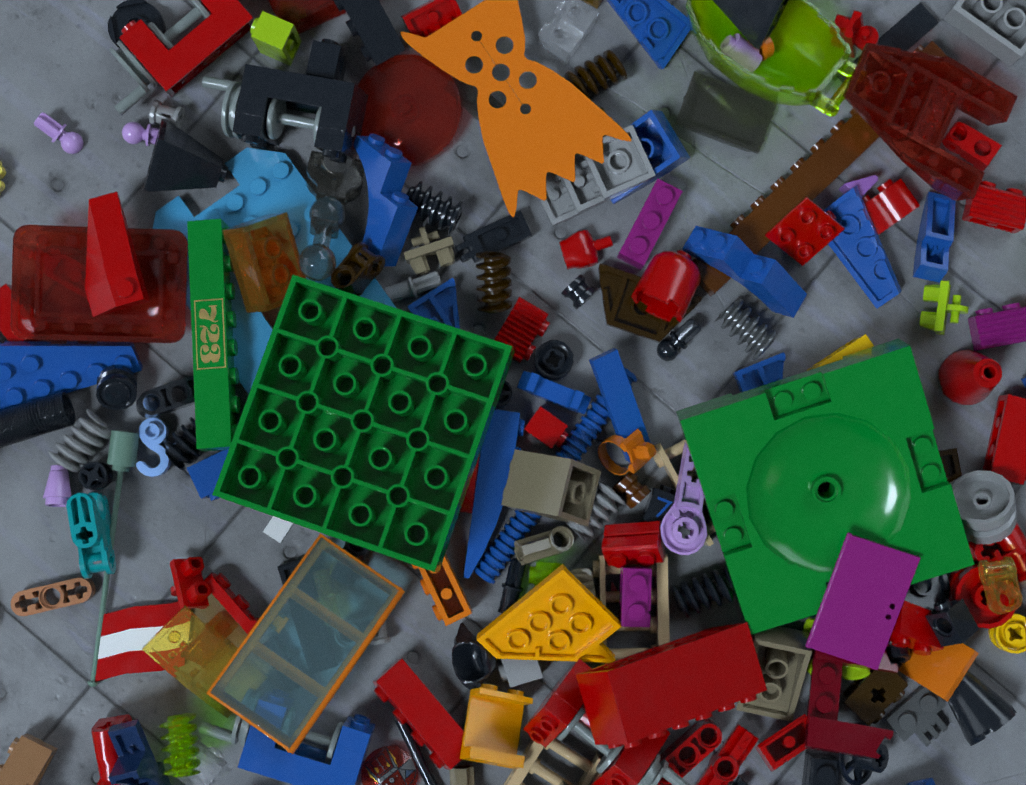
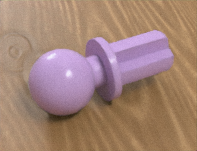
[34,112,83,154]
[122,122,159,146]

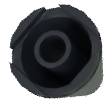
[948,670,1017,746]

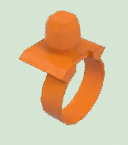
[598,429,656,476]

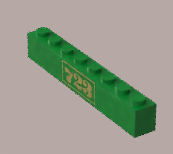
[187,219,240,451]

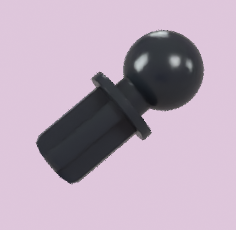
[657,318,701,361]

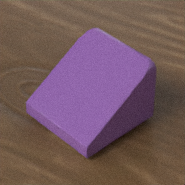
[839,175,878,197]

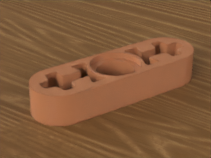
[11,577,96,616]

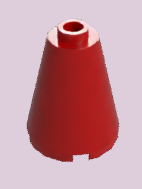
[938,350,1002,405]

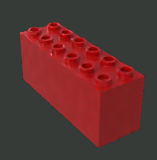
[576,622,767,749]

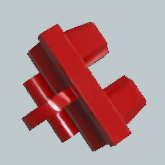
[831,10,879,58]
[169,557,211,610]

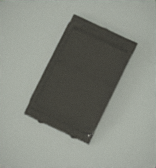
[675,71,777,154]

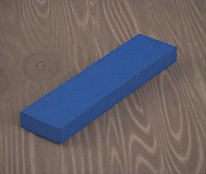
[589,348,651,462]

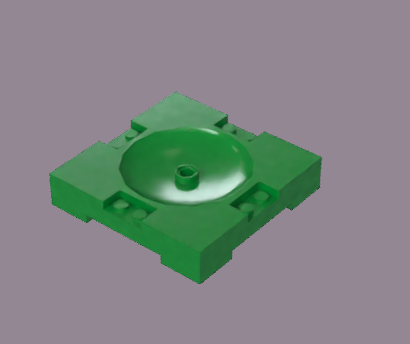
[676,338,975,635]

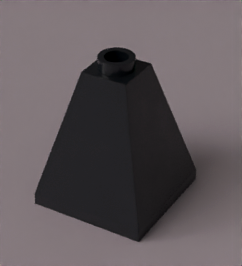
[713,0,789,49]
[144,119,228,192]

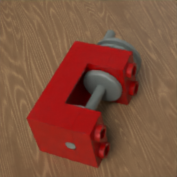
[109,0,254,115]
[523,658,690,785]

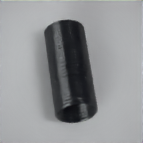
[0,391,76,448]

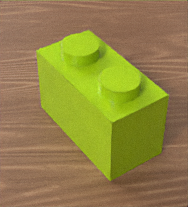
[250,11,302,66]

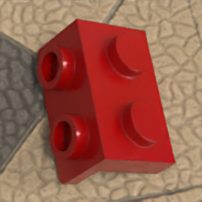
[401,0,462,37]

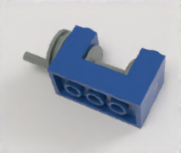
[199,688,376,785]

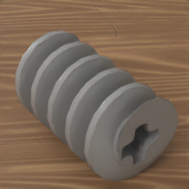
[48,409,111,472]
[566,482,626,543]

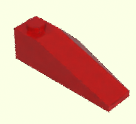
[85,192,150,317]

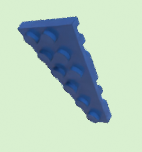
[0,341,143,411]

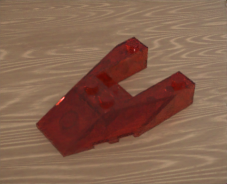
[843,43,1018,201]

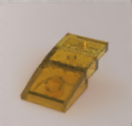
[142,606,268,718]

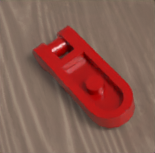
[203,572,260,634]

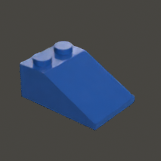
[611,110,690,204]

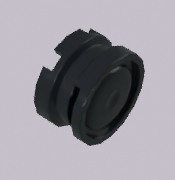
[534,340,574,380]
[96,365,137,410]

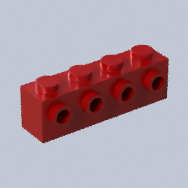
[373,658,464,770]

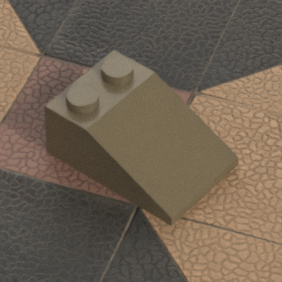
[736,626,812,722]

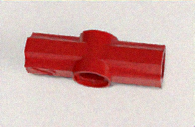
[695,723,759,785]

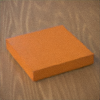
[898,643,979,702]

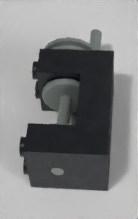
[202,64,369,164]

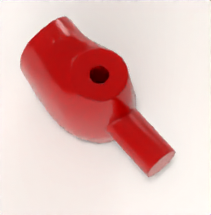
[559,230,613,270]

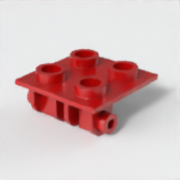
[765,197,844,266]

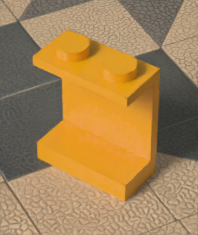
[460,684,533,769]

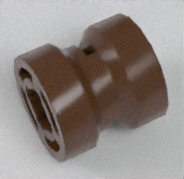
[612,471,651,509]

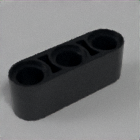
[136,375,195,418]

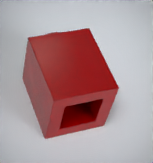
[524,406,569,449]

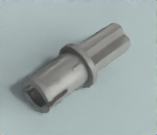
[385,271,442,304]

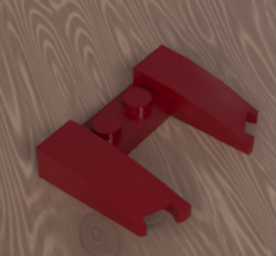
[804,643,899,759]

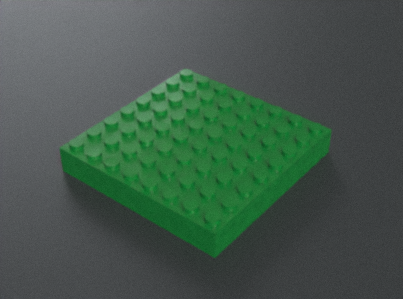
[212,275,515,573]

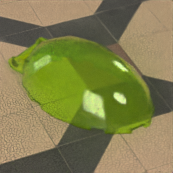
[686,0,866,117]

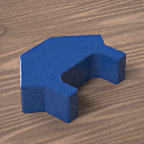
[517,371,591,415]

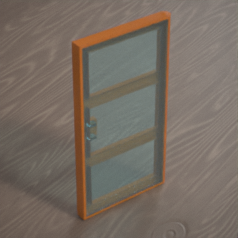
[206,533,405,754]

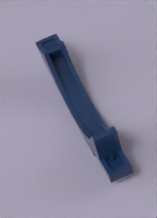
[108,719,171,785]

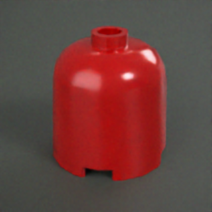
[631,250,701,322]

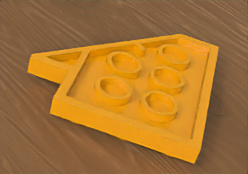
[477,564,621,663]

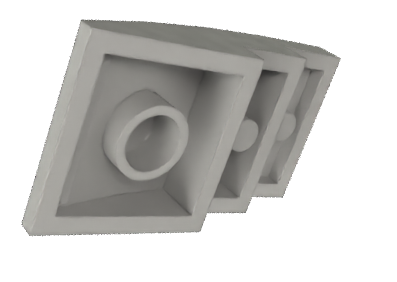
[540,125,656,227]

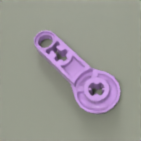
[660,441,707,555]

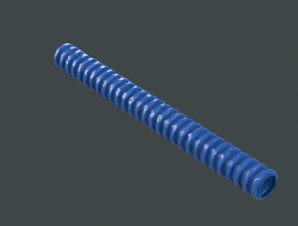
[474,367,638,584]

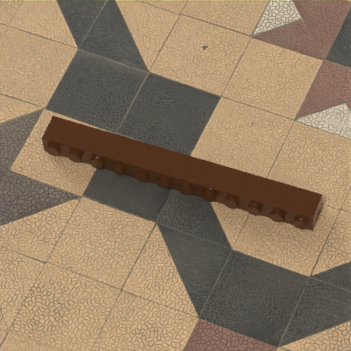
[692,40,956,297]

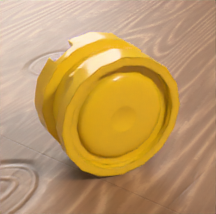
[988,613,1026,654]

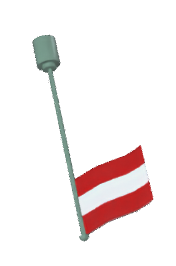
[87,430,191,687]

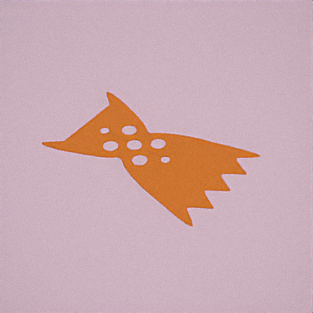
[400,0,631,217]

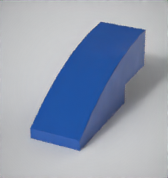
[913,192,956,283]

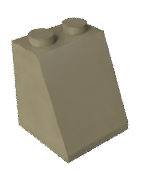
[501,449,601,527]

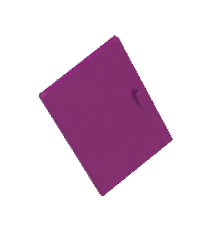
[805,532,920,670]

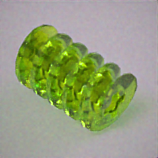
[159,713,201,777]

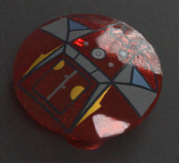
[361,745,418,785]

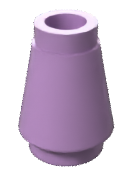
[43,465,72,507]

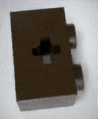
[840,669,908,726]

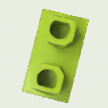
[920,281,969,335]

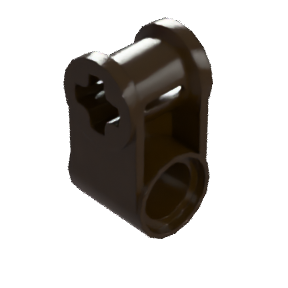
[331,242,385,296]

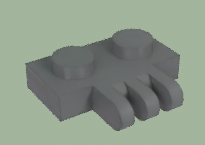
[883,685,948,747]

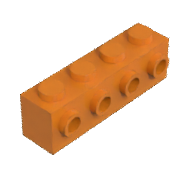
[411,553,473,626]

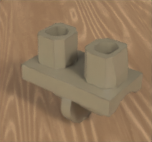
[403,227,455,276]

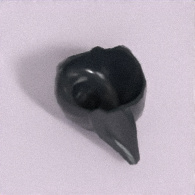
[452,623,496,690]

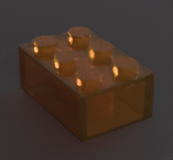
[222,212,306,313]

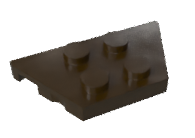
[598,263,702,343]

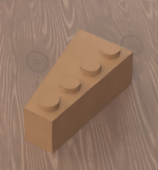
[0,733,58,785]

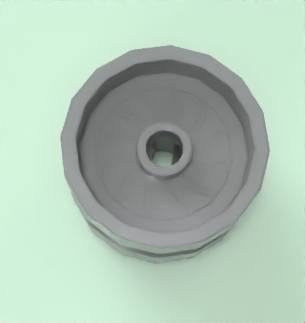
[952,470,1017,545]

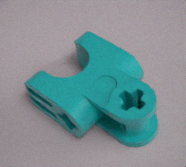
[66,492,116,579]

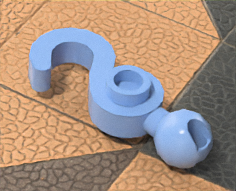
[136,397,171,477]

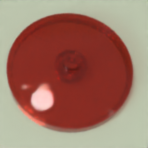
[358,54,463,167]

